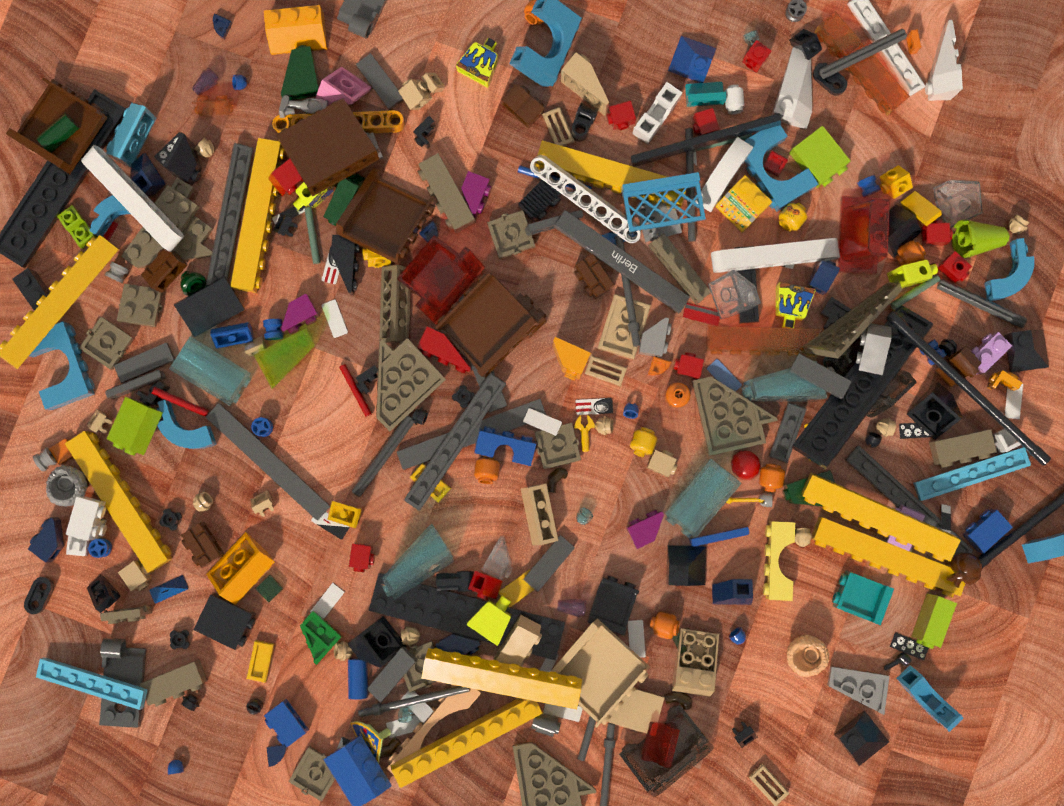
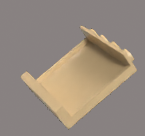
[551,618,650,728]

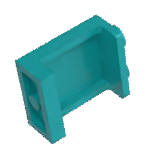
[832,571,894,625]

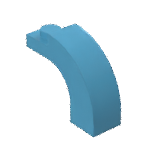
[89,195,131,237]
[984,238,1034,301]
[157,400,217,449]
[1022,532,1064,563]
[896,665,964,732]

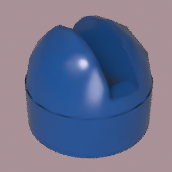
[232,75,247,90]
[623,402,639,419]
[729,627,746,644]
[167,760,184,775]

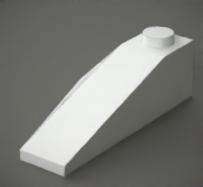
[925,20,963,101]
[771,47,812,130]

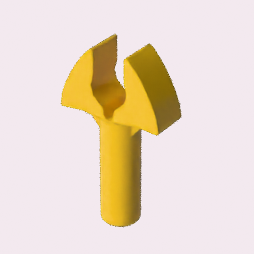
[574,415,595,452]

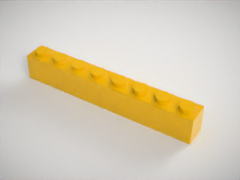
[230,138,286,293]
[535,140,687,210]
[0,235,119,369]
[65,431,173,573]
[801,473,961,562]
[811,517,965,598]
[422,648,582,710]
[390,698,543,788]

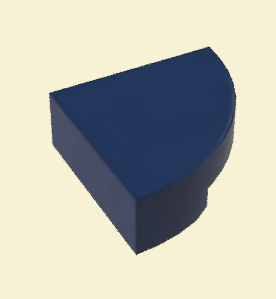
[213,13,233,40]
[419,221,438,248]
[266,744,287,767]

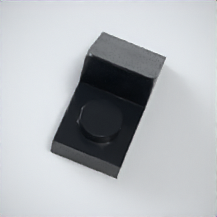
[87,574,120,613]

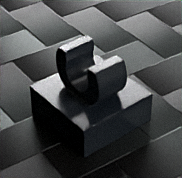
[273,214,298,237]
[732,722,757,748]

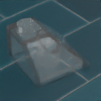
[933,180,983,228]
[708,270,761,320]
[481,535,513,580]

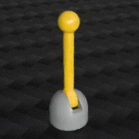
[725,492,772,507]

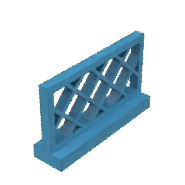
[621,172,706,232]

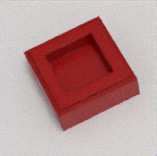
[763,151,788,177]

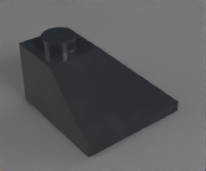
[163,132,202,185]
[1004,330,1049,373]
[907,382,962,440]
[666,545,706,586]
[348,615,407,668]
[834,711,889,766]

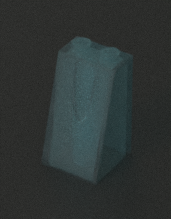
[169,335,252,406]
[741,361,827,402]
[663,459,742,538]
[381,524,454,600]

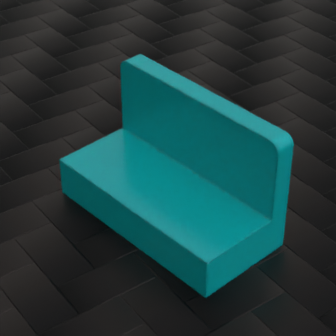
[685,82,726,107]

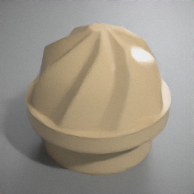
[194,138,214,157]
[1009,214,1030,234]
[595,416,614,435]
[876,418,896,437]
[193,492,213,511]
[795,528,812,547]
[401,626,420,646]
[334,641,353,661]

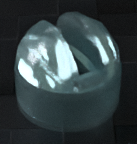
[743,30,759,46]
[576,508,593,525]
[398,707,413,723]

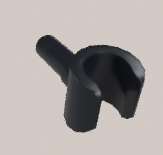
[883,652,912,671]

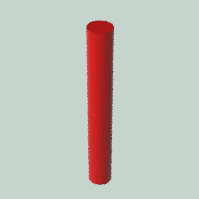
[339,364,372,417]
[151,387,209,417]

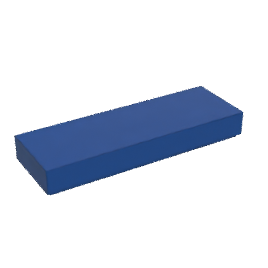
[689,527,750,547]

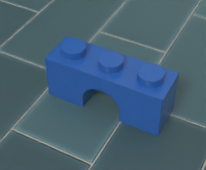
[474,426,536,466]

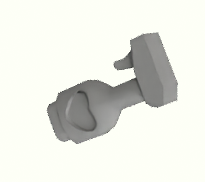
[279,95,328,118]

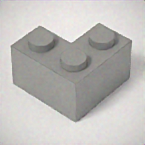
[856,323,891,375]

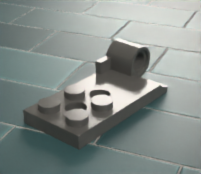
[337,0,387,39]
[99,638,146,728]

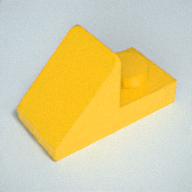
[327,501,362,528]

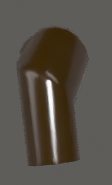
[547,467,568,493]
[664,692,692,710]
[380,737,401,758]

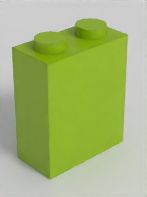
[789,126,851,188]
[107,397,163,456]
[911,593,957,649]

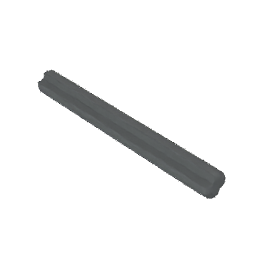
[819,29,907,79]
[937,279,1027,328]
[352,416,415,497]

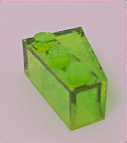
[254,328,316,389]

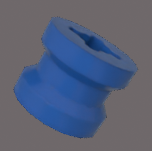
[857,175,881,197]
[251,417,273,437]
[88,538,112,558]

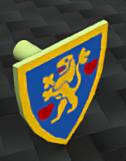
[351,721,391,764]

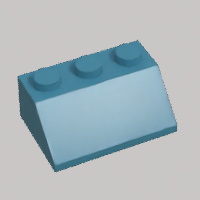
[106,103,157,167]

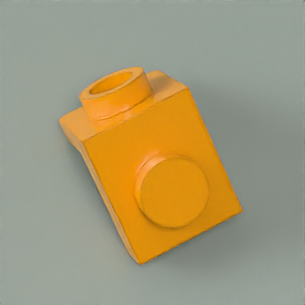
[987,370,1022,391]

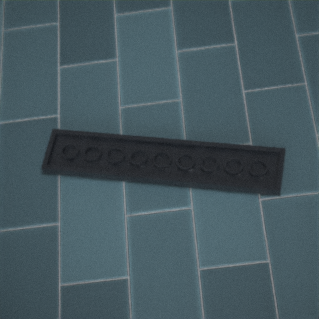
[0,89,126,268]
[792,305,933,470]
[369,573,565,660]

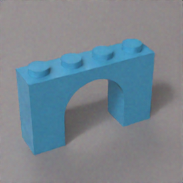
[509,0,582,86]
[745,125,818,212]
[29,322,95,410]

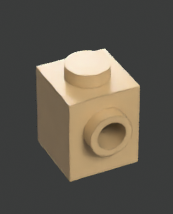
[398,79,433,110]
[646,450,678,477]
[118,560,152,592]

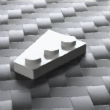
[827,666,890,715]

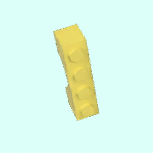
[763,521,795,601]

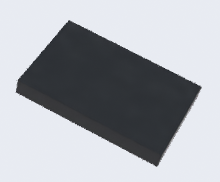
[174,276,245,337]

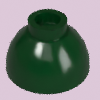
[180,271,206,296]

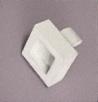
[66,535,89,556]

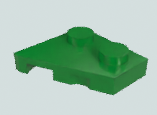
[300,611,342,665]

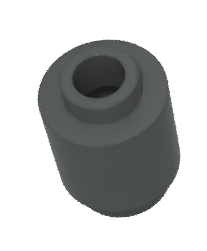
[531,713,561,737]

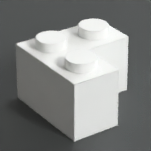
[66,496,107,541]

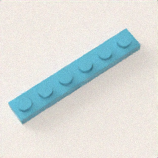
[913,447,1031,501]
[36,657,148,710]

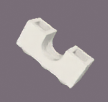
[633,82,683,144]

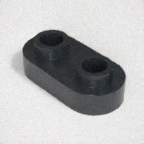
[813,63,847,96]
[24,577,54,614]

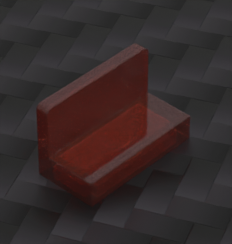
[641,721,680,768]

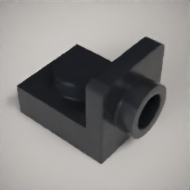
[789,29,822,60]
[413,116,436,149]
[356,365,378,395]
[136,381,170,406]

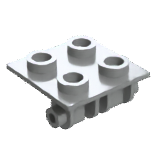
[635,200,682,242]

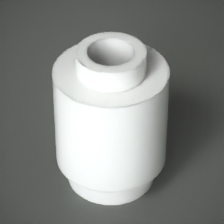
[724,85,745,114]

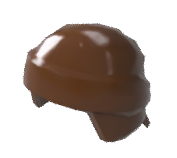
[947,552,982,588]

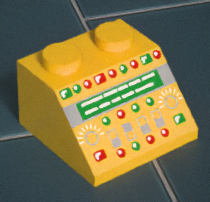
[715,175,772,233]

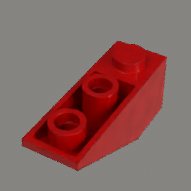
[417,327,472,374]

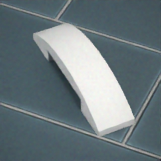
[695,137,754,212]

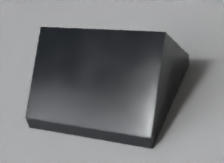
[868,205,922,258]

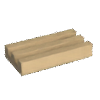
[542,107,574,147]
[585,355,627,386]
[748,763,790,806]

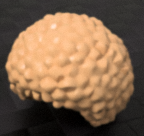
[786,635,829,677]

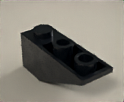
[331,235,360,296]

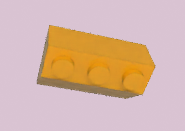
[264,5,327,55]
[553,337,591,381]
[206,532,275,605]

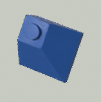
[668,36,716,83]

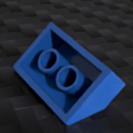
[323,735,392,806]

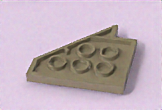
[121,216,213,268]
[376,337,446,431]
[692,377,778,456]
[513,742,596,806]

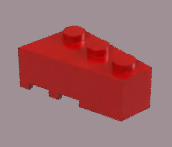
[268,158,304,197]

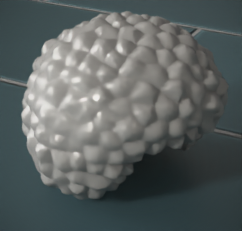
[46,465,88,507]

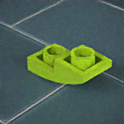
[57,205,97,249]

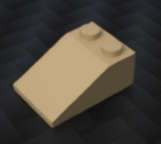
[561,53,609,116]

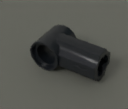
[436,571,474,592]

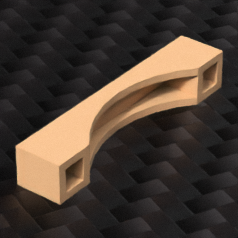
[386,685,482,774]

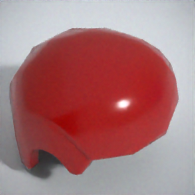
[731,450,761,480]

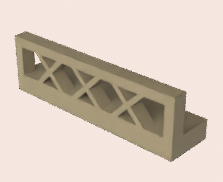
[648,233,711,305]
[379,265,411,343]

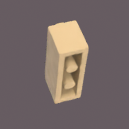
[521,484,558,545]
[493,615,542,667]

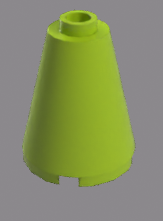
[952,220,1010,258]

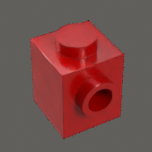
[742,40,772,73]
[606,101,636,130]
[692,108,720,136]
[921,220,953,246]
[937,251,972,283]
[673,352,704,380]
[349,543,375,572]
[468,571,503,600]

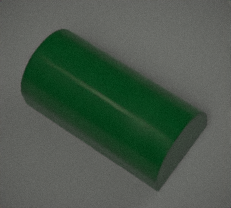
[37,113,80,153]

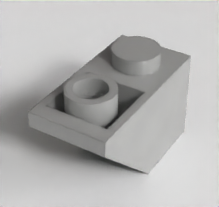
[638,318,671,358]

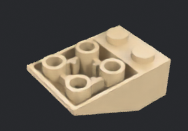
[672,628,719,697]

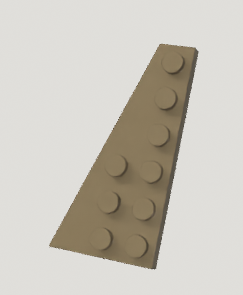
[803,282,903,359]

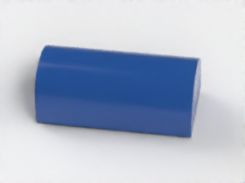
[210,322,254,349]
[348,658,368,700]

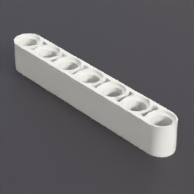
[81,145,184,251]
[530,155,641,243]
[711,238,840,273]

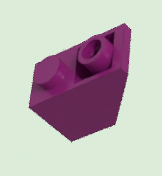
[461,171,492,218]
[281,294,320,335]
[626,510,664,549]

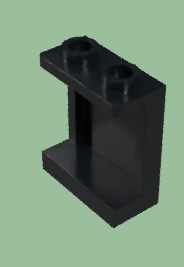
[587,575,639,636]
[193,593,256,650]

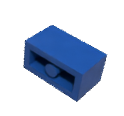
[963,509,1013,553]
[264,699,309,747]

